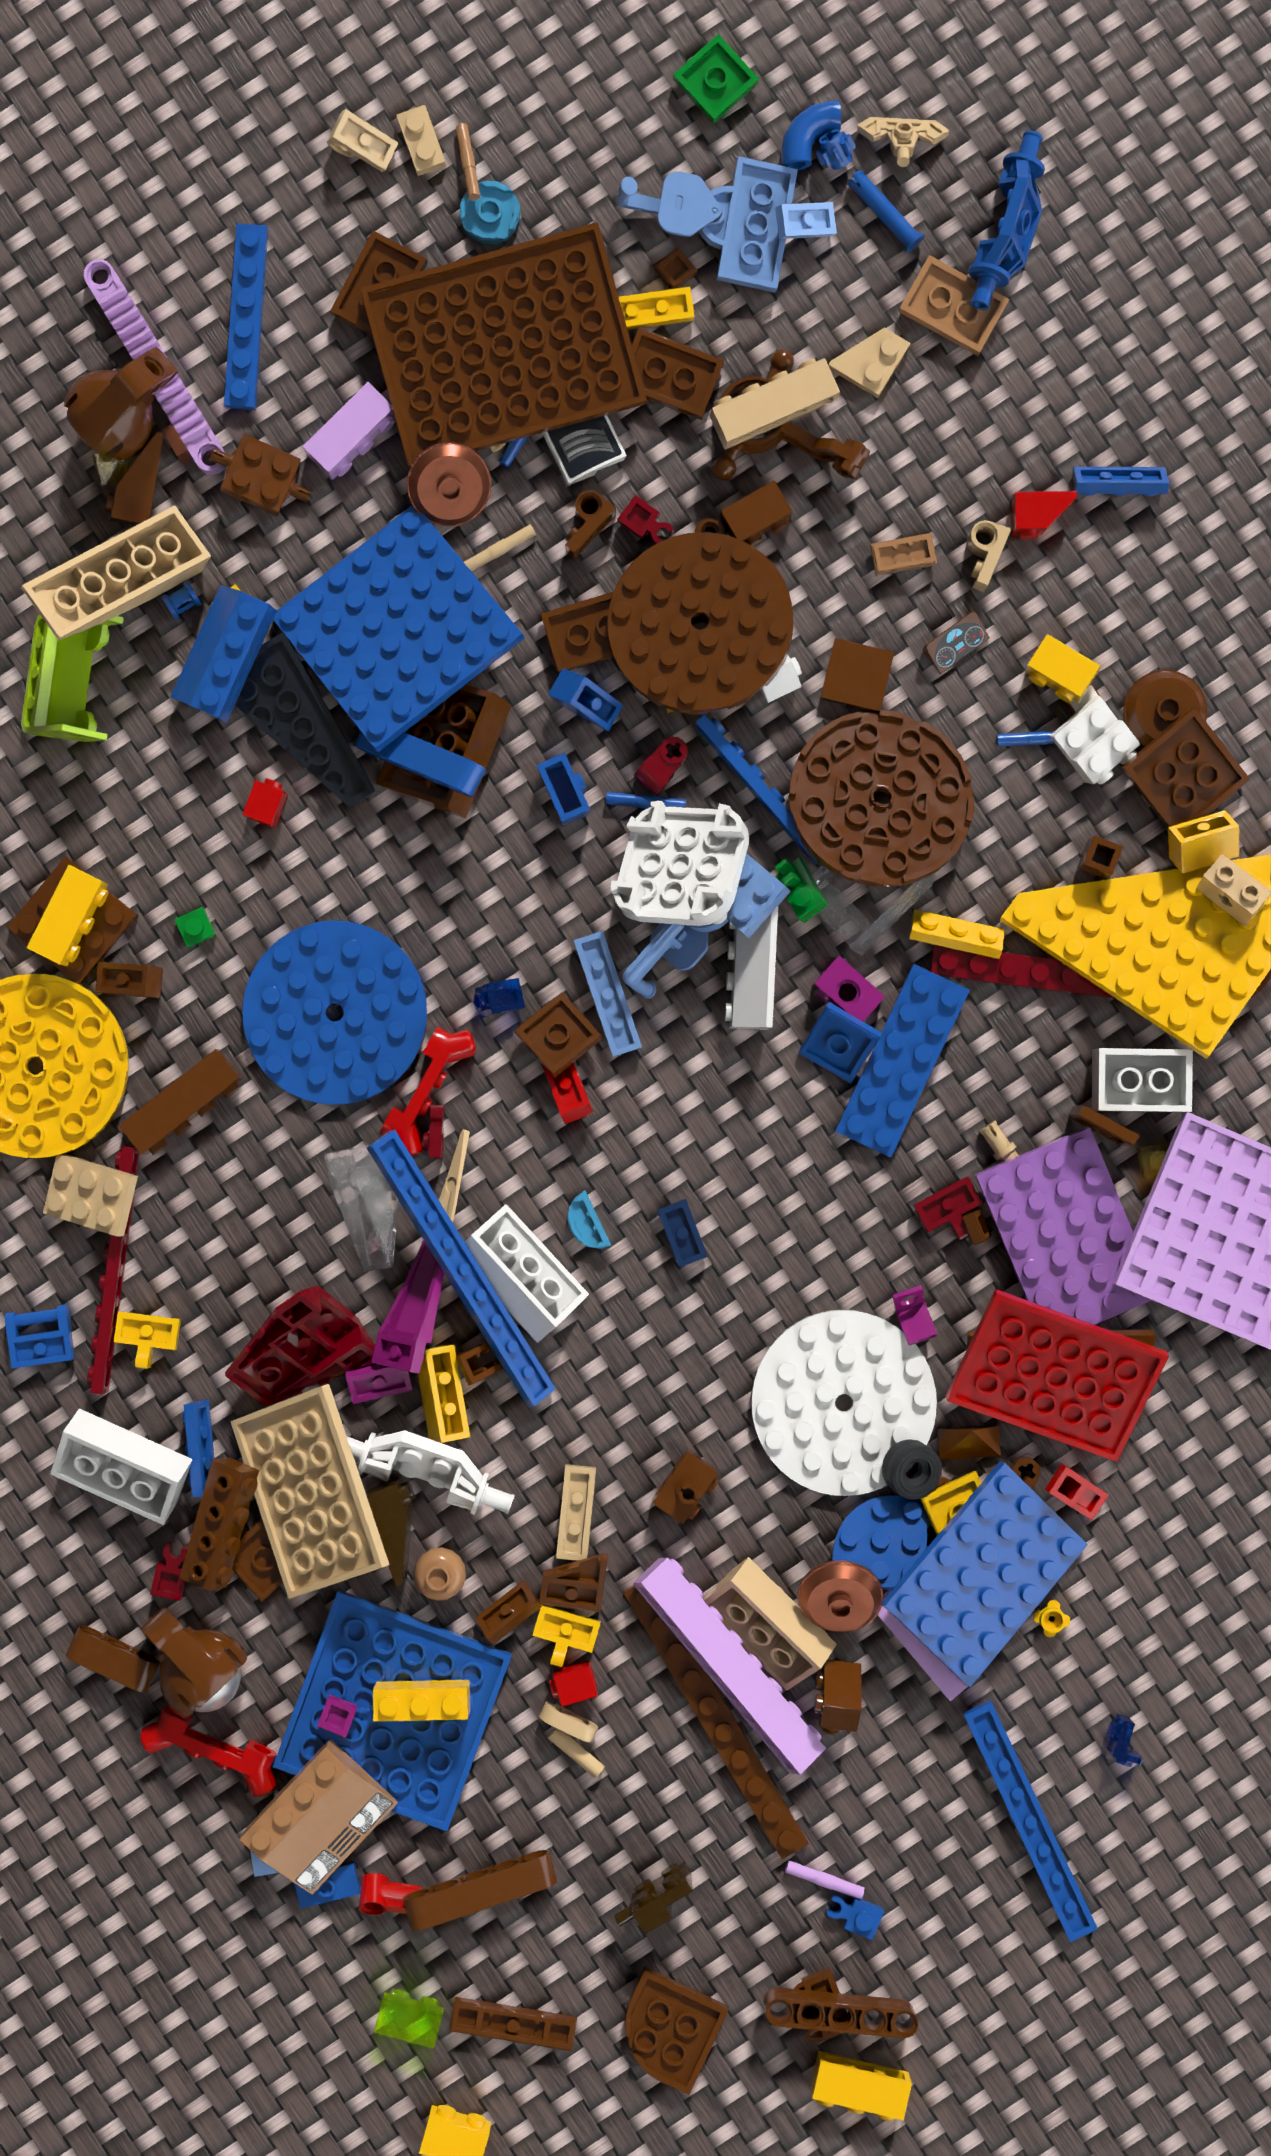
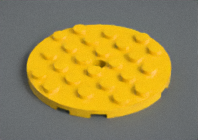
[0,974,129,1158]

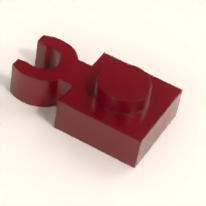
[617,495,674,545]
[423,1105,444,1158]
[150,1542,188,1601]

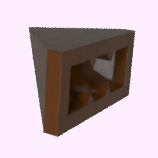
[937,1425,1001,1460]

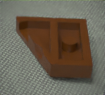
[539,1553,608,1612]

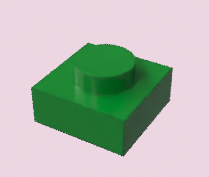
[174,907,217,948]

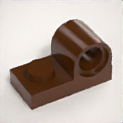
[565,490,616,560]
[95,962,163,999]

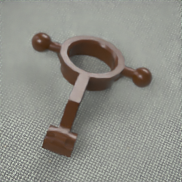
[712,349,871,480]

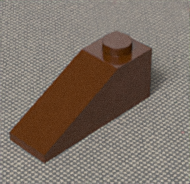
[105,431,163,526]

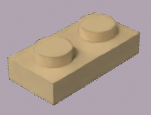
[396,105,446,176]

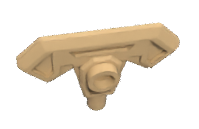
[857,117,949,167]

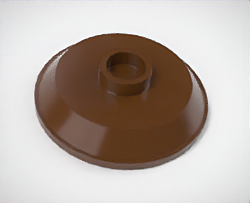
[1123,670,1207,748]

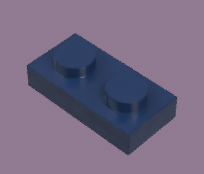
[657,1199,708,1268]

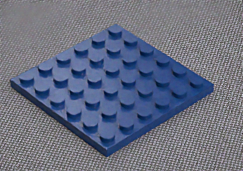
[273,505,525,752]
[273,1590,512,1831]

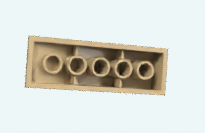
[21,506,211,640]

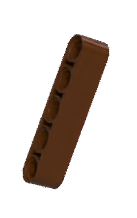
[403,1850,557,1931]
[763,1988,919,2038]

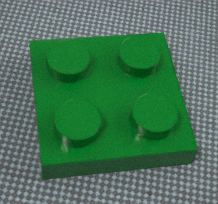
[673,34,759,124]

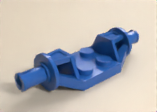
[968,130,1045,310]

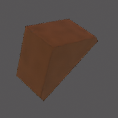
[456,1341,503,1386]

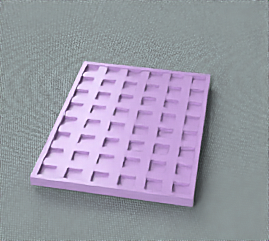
[1113,1112,1271,1350]

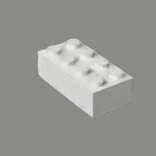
[50,1409,192,1525]

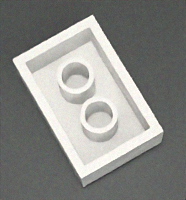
[1092,1048,1193,1112]

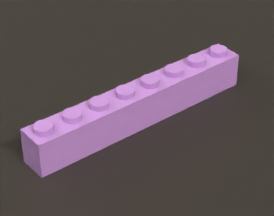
[632,1557,826,1775]

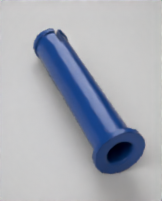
[847,170,925,253]

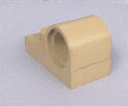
[327,109,398,172]
[967,520,1011,592]

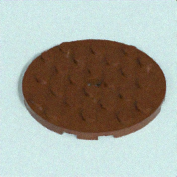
[608,532,793,714]
[788,710,975,887]

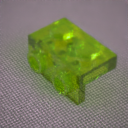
[373,1988,445,2049]

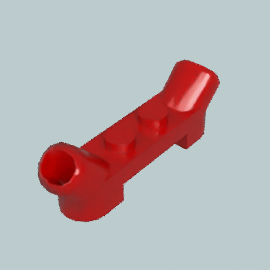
[379,1026,476,1156]
[140,1707,277,1797]

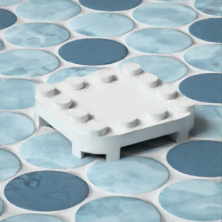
[611,801,749,926]

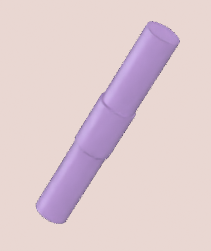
[785,1860,865,1900]

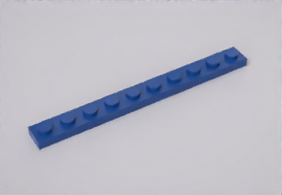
[366,1129,556,1407]

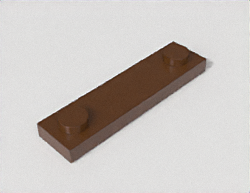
[449,1997,577,2051]

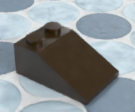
[365,1476,415,1586]

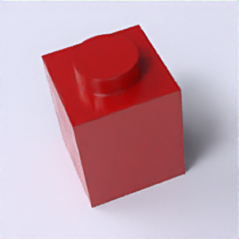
[242,778,288,829]
[549,1660,598,1706]

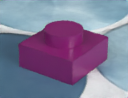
[317,1694,359,1737]

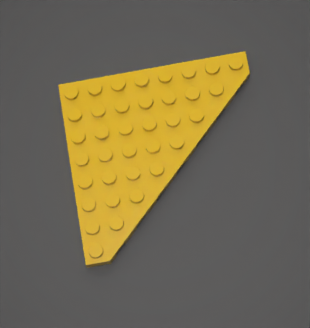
[1000,854,1271,1059]

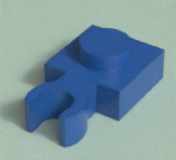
[826,1894,884,1940]

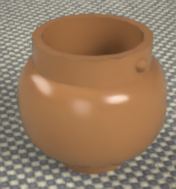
[413,1547,466,1601]

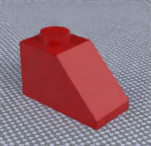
[1011,491,1077,540]

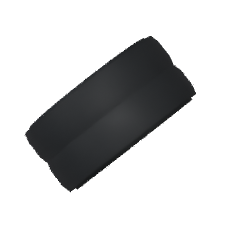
[882,1439,942,1499]

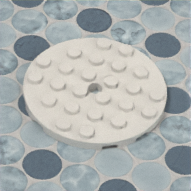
[751,1310,937,1496]

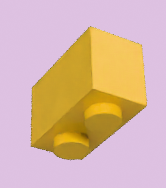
[1025,634,1100,703]
[1168,810,1239,873]
[419,2105,491,2156]

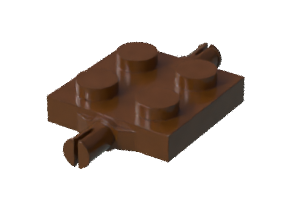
[209,434,312,516]

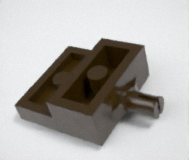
[614,1862,693,1934]

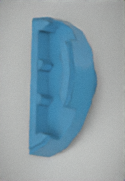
[567,1190,611,1249]

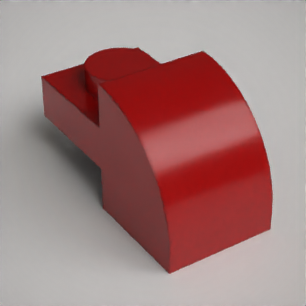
[1045,1463,1109,1520]

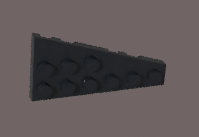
[235,632,377,808]

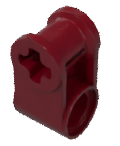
[634,736,687,796]

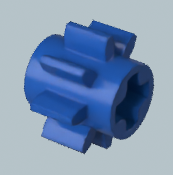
[816,129,856,170]

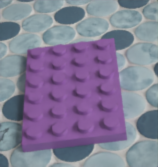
[974,1126,1152,1325]

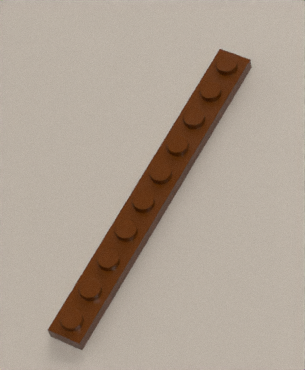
[623,1585,809,1860]

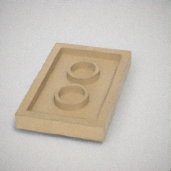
[43,1154,138,1236]

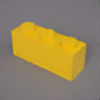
[27,865,108,967]
[418,1345,470,1443]
[373,1680,470,1722]
[810,2051,912,2121]

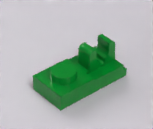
[775,857,828,923]

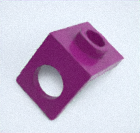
[892,1285,937,1346]

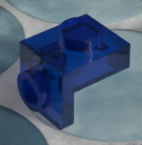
[1107,1713,1143,1767]

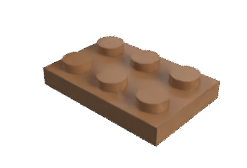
[898,255,1009,356]

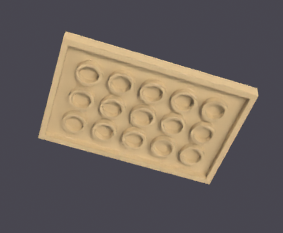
[230,1384,389,1599]

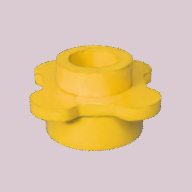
[1033,1600,1070,1637]

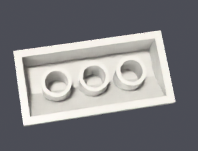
[725,906,778,1030]
[465,1204,589,1343]

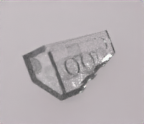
[325,1146,399,1272]

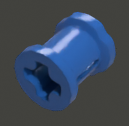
[161,580,202,620]

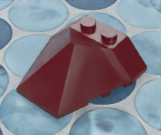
[225,1285,375,1407]

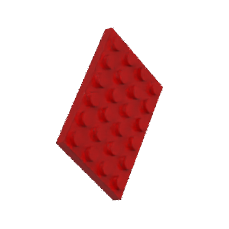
[945,1289,1169,1462]

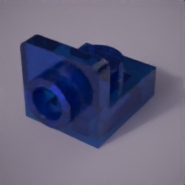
[474,978,526,1018]

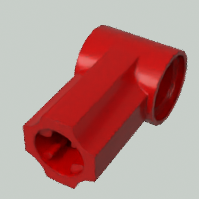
[359,1873,422,1916]

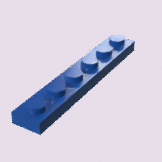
[224,223,269,411]
[695,715,818,865]

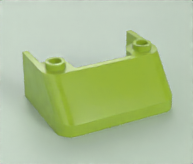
[21,614,123,742]

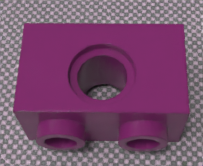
[813,956,885,1021]

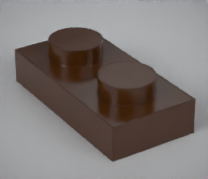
[475,1580,542,1644]

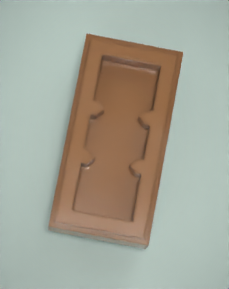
[870,533,937,576]

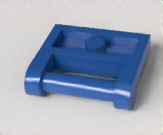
[5,1304,75,1369]

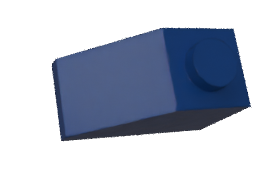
[548,668,623,732]

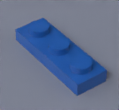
[1072,467,1170,496]
[182,1400,215,1497]

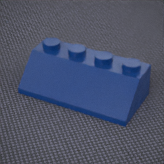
[170,585,277,723]

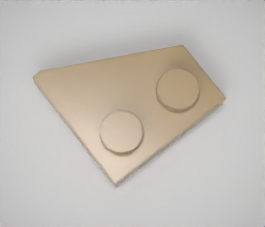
[828,327,910,398]

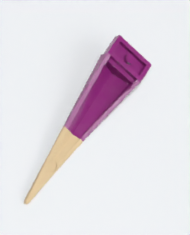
[371,1129,470,1373]

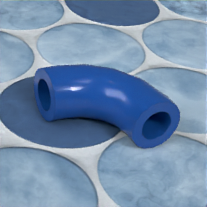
[781,100,841,170]

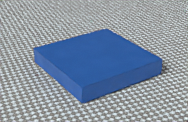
[798,1002,882,1083]

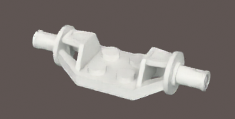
[347,1430,515,1515]

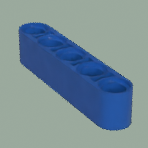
[354,731,486,798]

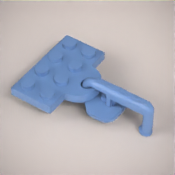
[615,156,798,293]
[623,853,791,999]

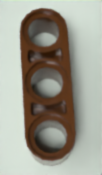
[65,1625,160,1692]

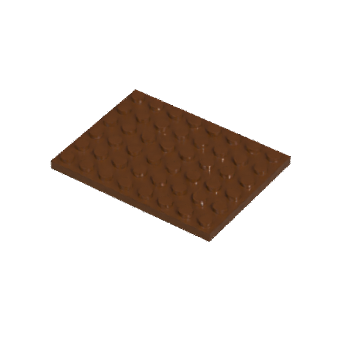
[360,222,647,469]

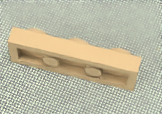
[556,1464,596,1561]

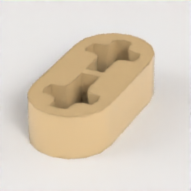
[539,1701,598,1743]

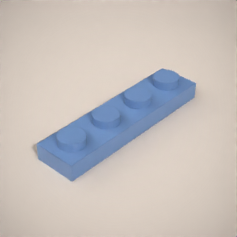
[574,930,642,1057]

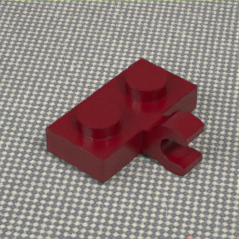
[913,1176,982,1240]

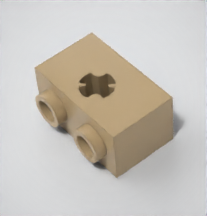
[1196,854,1271,927]

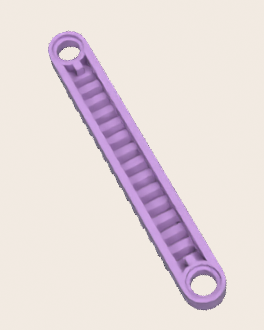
[84,259,225,475]

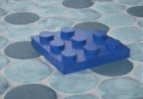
[832,1495,927,1590]

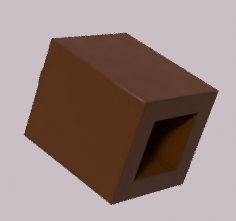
[1077,835,1124,879]

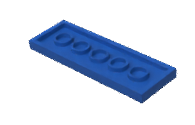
[835,964,970,1157]

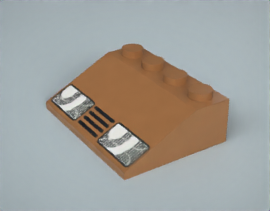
[239,1738,398,1895]

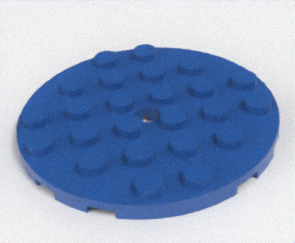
[242,920,427,1105]

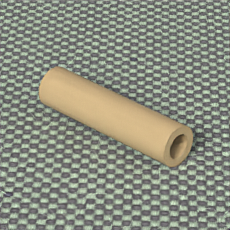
[548,1728,605,1778]

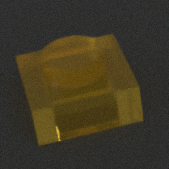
[92,452,129,486]
[1137,1142,1170,1178]

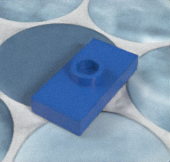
[294,1861,361,1909]

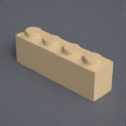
[710,358,840,450]

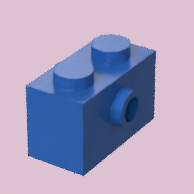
[537,753,591,826]

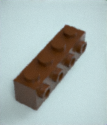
[179,1457,259,1591]

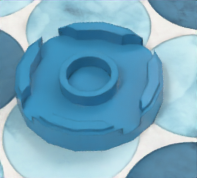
[460,181,520,244]

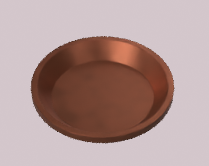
[407,442,491,526]
[798,1560,883,1632]

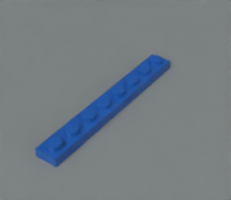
[963,1700,1098,1942]

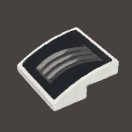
[542,415,627,486]

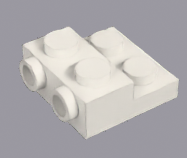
[1050,696,1140,785]

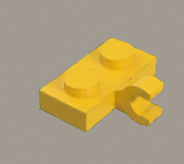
[114,1311,181,1369]
[532,1604,601,1667]

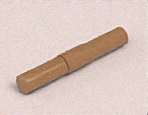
[456,123,480,201]

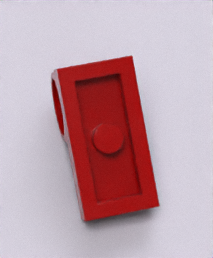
[541,1063,593,1124]

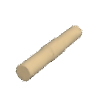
[464,524,536,572]

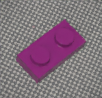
[345,1364,413,1404]

